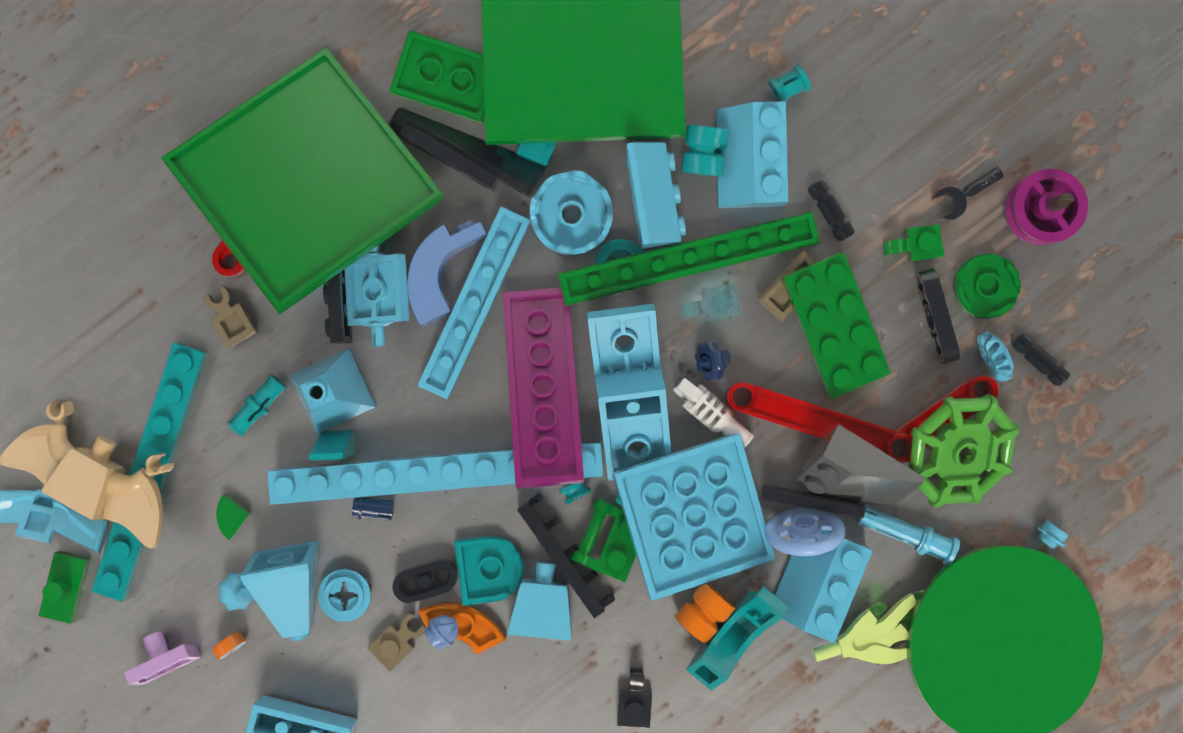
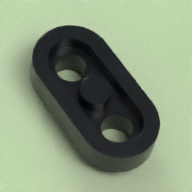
[392,559,458,603]

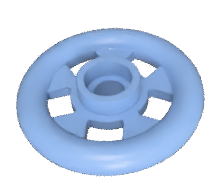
[765,506,846,556]

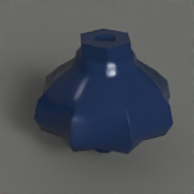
[694,342,731,381]

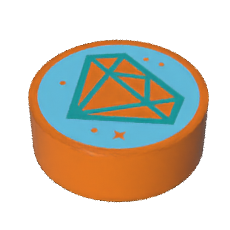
[212,631,247,661]

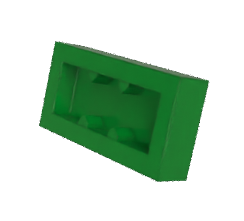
[38,551,91,624]

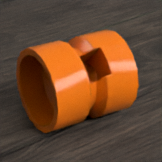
[674,583,736,645]

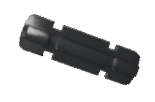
[808,180,855,241]
[1012,333,1070,386]

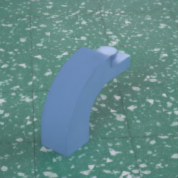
[407,220,487,327]

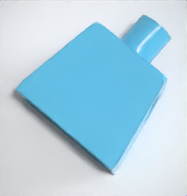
[508,561,572,641]

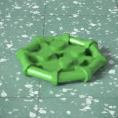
[908,394,1020,507]

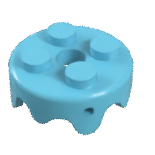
[530,170,613,256]

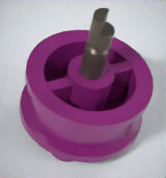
[1005,169,1088,245]

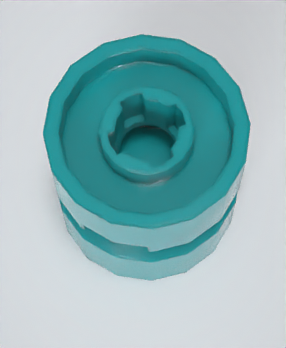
[681,125,729,177]

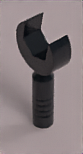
[932,166,1004,221]

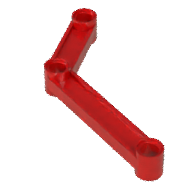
[725,376,999,463]

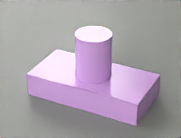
[124,632,201,685]

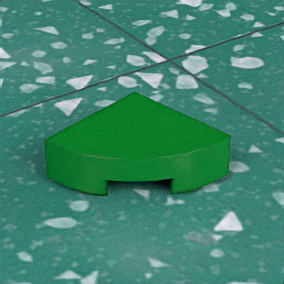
[216,494,252,541]

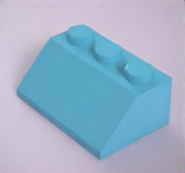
[715,101,789,208]
[625,142,686,250]
[775,530,873,643]

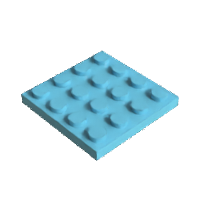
[612,433,775,601]

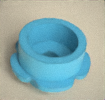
[1037,519,1069,549]

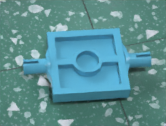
[344,245,409,347]

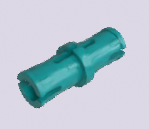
[227,374,287,437]

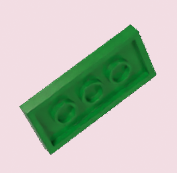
[781,251,891,399]

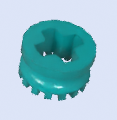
[558,478,592,505]

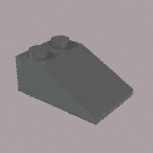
[797,424,925,506]

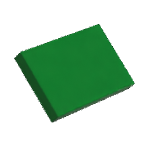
[389,30,485,124]

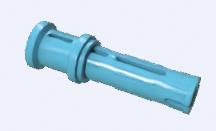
[857,504,960,565]

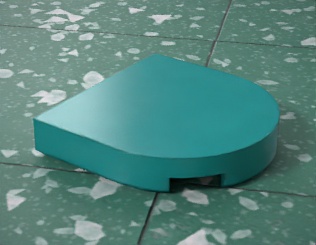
[454,535,524,606]

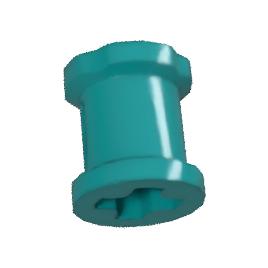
[768,64,812,103]

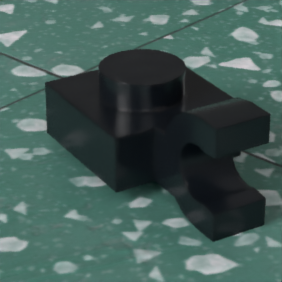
[617,667,652,728]

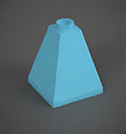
[289,348,376,434]
[241,540,319,641]

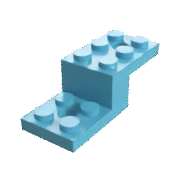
[587,304,672,481]

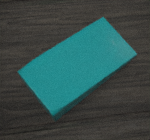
[309,430,355,461]

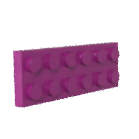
[503,288,584,489]

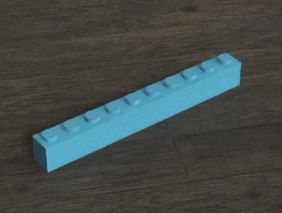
[267,441,604,505]

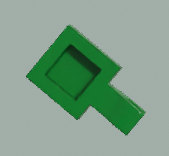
[883,224,944,262]

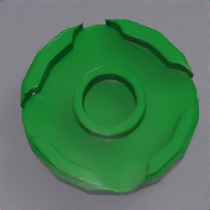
[953,253,1021,319]

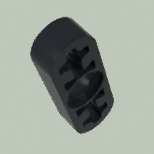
[915,268,960,364]

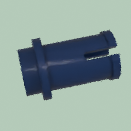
[352,497,394,521]

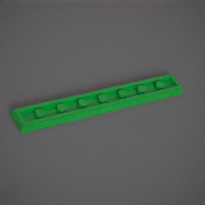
[557,211,820,306]

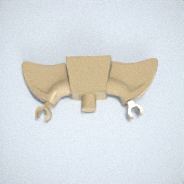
[0,400,174,548]

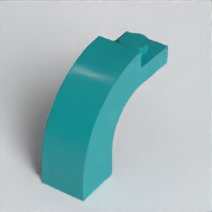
[686,586,789,691]

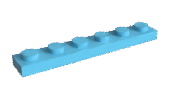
[417,207,531,400]

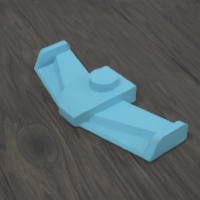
[0,488,108,554]

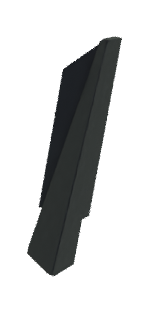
[388,108,546,198]

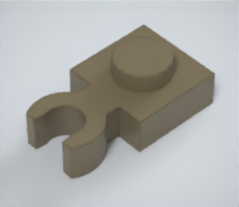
[204,286,258,348]
[367,611,426,671]

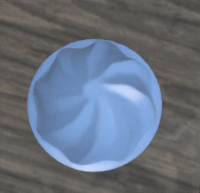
[424,615,458,650]

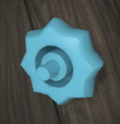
[218,572,255,611]

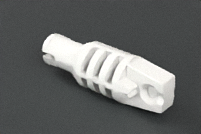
[673,378,754,448]

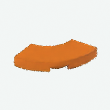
[418,602,507,655]

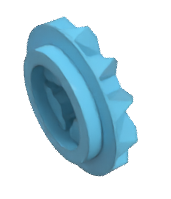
[977,331,1014,382]
[318,568,372,622]

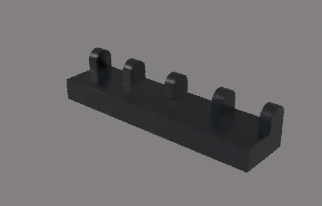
[517,492,615,619]

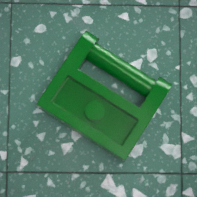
[570,499,636,583]

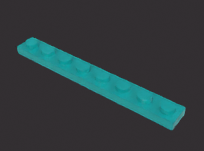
[91,342,208,602]

